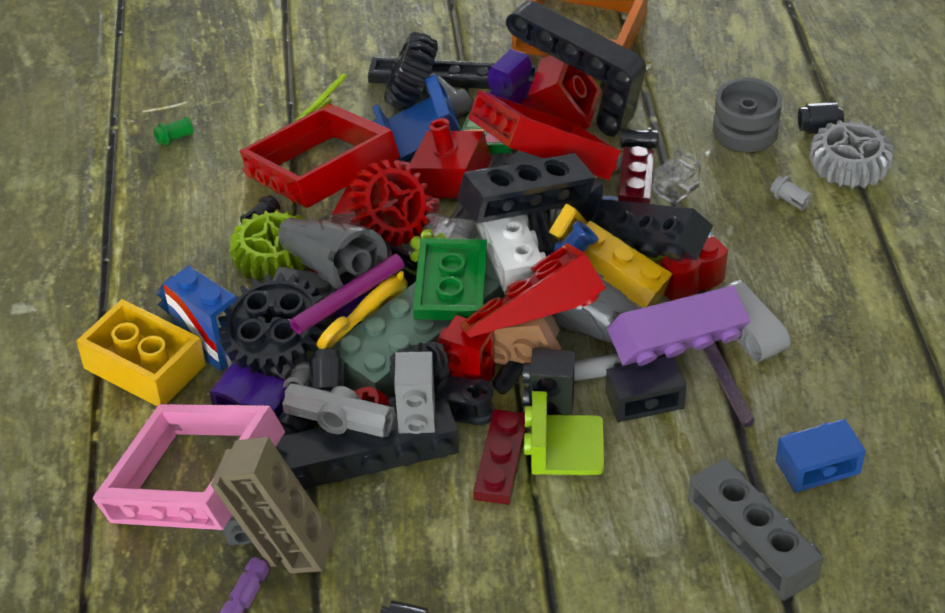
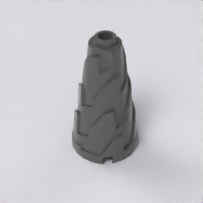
[278,217,387,292]
[553,272,666,358]

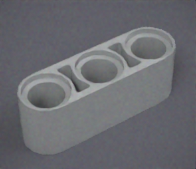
[712,280,791,362]

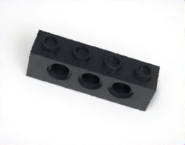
[457,153,595,224]

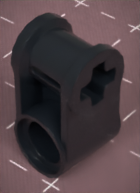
[434,375,495,425]

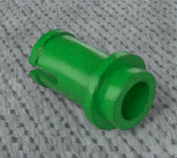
[153,117,194,146]

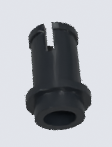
[621,127,659,150]
[240,195,281,223]

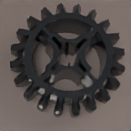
[384,31,438,110]

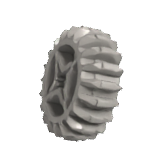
[809,119,894,190]

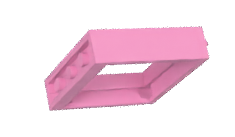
[93,404,285,530]

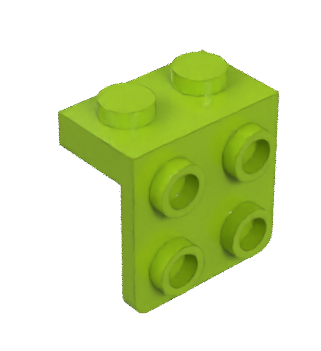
[524,391,604,475]

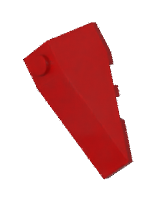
[460,243,606,337]

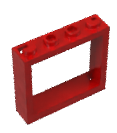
[468,90,621,180]
[240,103,400,208]

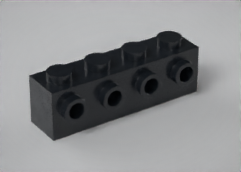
[591,199,713,262]

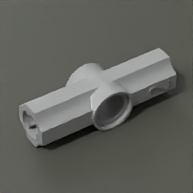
[283,383,395,438]

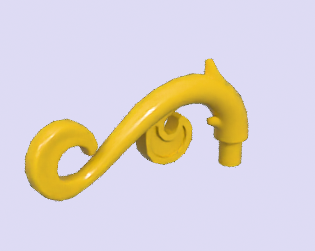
[316,271,408,349]

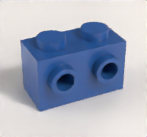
[775,419,866,493]

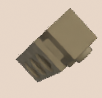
[211,437,335,573]

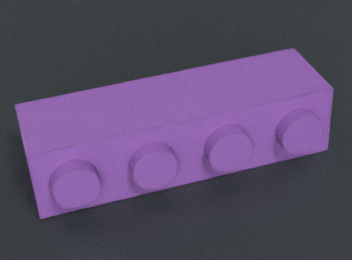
[607,285,751,366]

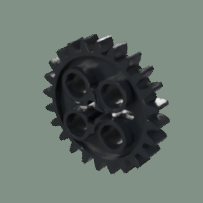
[218,273,330,375]

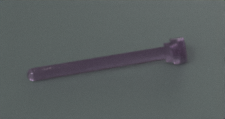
[688,296,755,427]

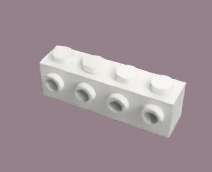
[475,214,546,295]

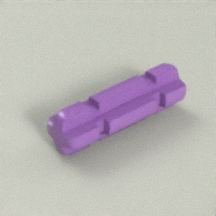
[220,557,269,613]

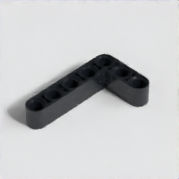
[506,0,646,136]

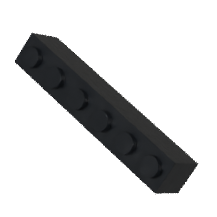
[276,399,459,490]

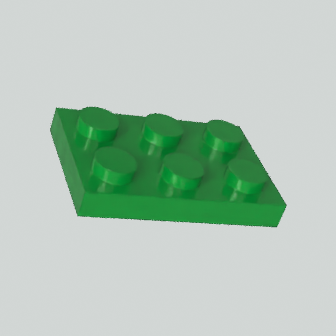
[413,238,487,320]

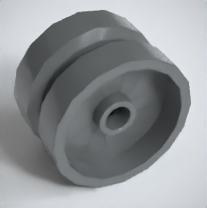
[712,77,783,152]

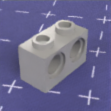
[395,352,435,434]

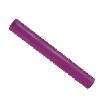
[290,254,404,334]

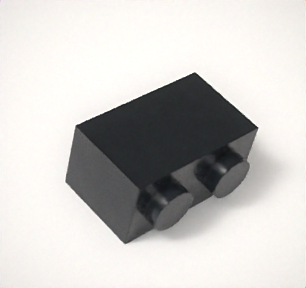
[605,357,687,422]

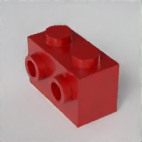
[438,315,495,394]

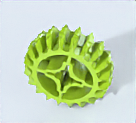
[229,209,308,281]

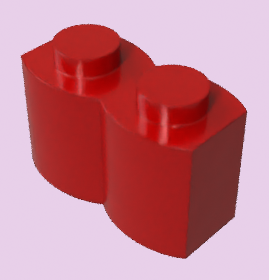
[661,236,728,301]

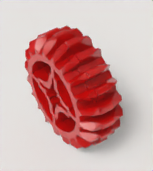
[346,159,433,247]

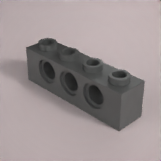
[688,458,823,602]

